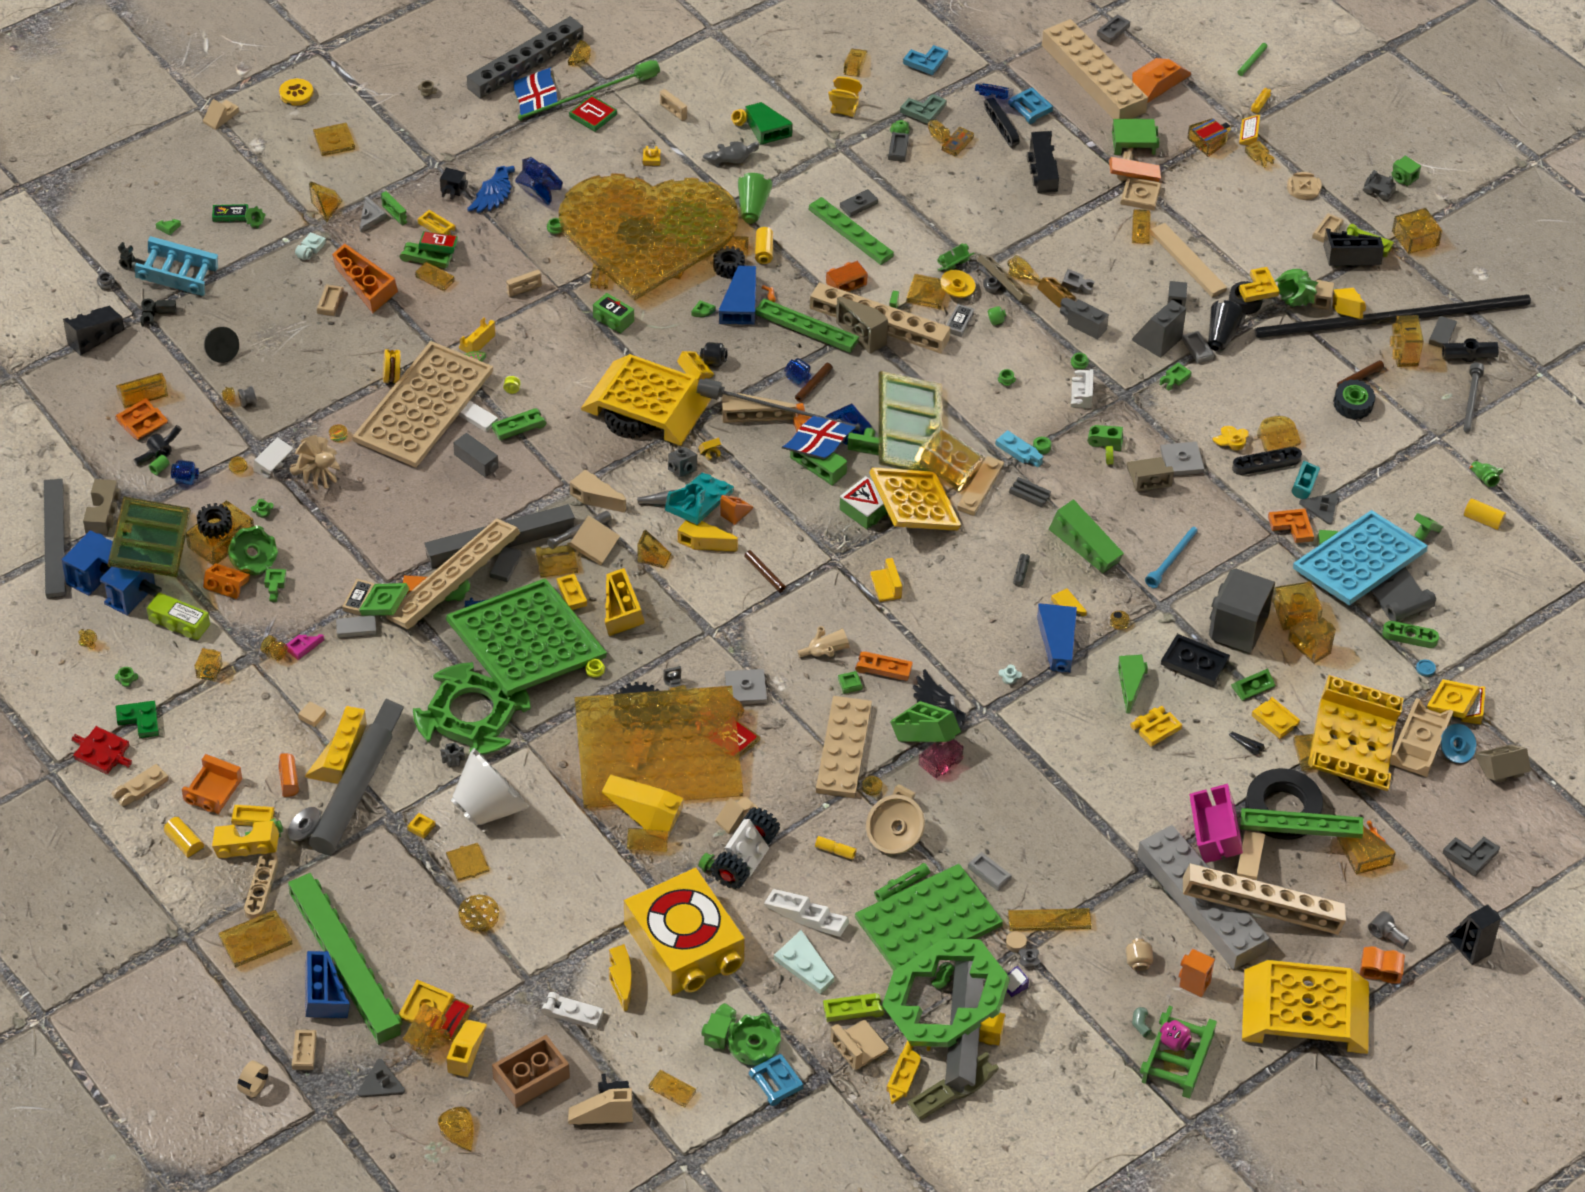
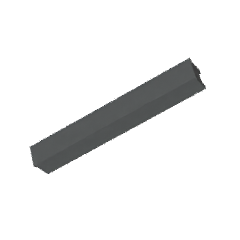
[424,504,575,568]
[945,961,983,1093]

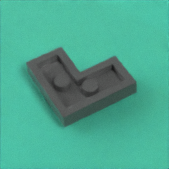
[1442,837,1500,876]

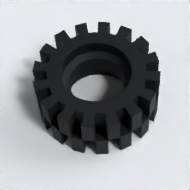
[713,246,745,279]
[196,503,233,539]

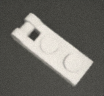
[541,992,604,1030]

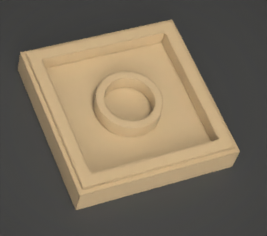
[1120,177,1161,211]
[569,515,620,566]

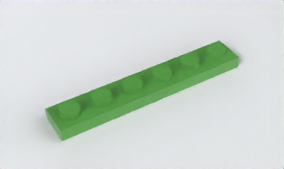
[809,197,894,265]
[755,299,859,353]
[1240,808,1363,839]

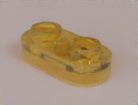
[928,119,950,144]

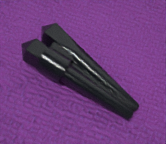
[1229,731,1265,755]

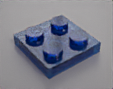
[974,82,1014,99]

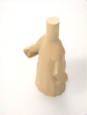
[797,626,850,658]

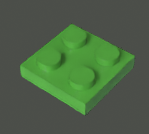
[359,583,410,616]

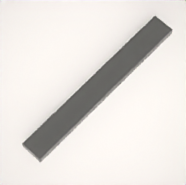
[44,478,66,598]

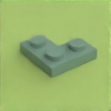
[900,94,947,125]

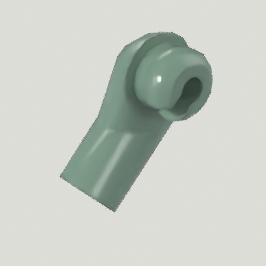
[1132,1007,1151,1037]

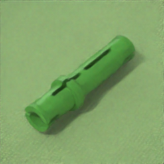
[874,863,930,902]

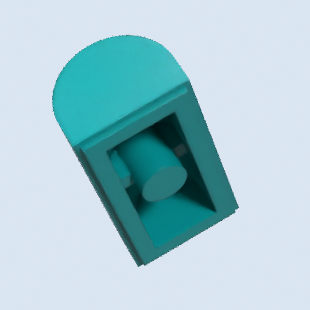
[1291,461,1320,499]

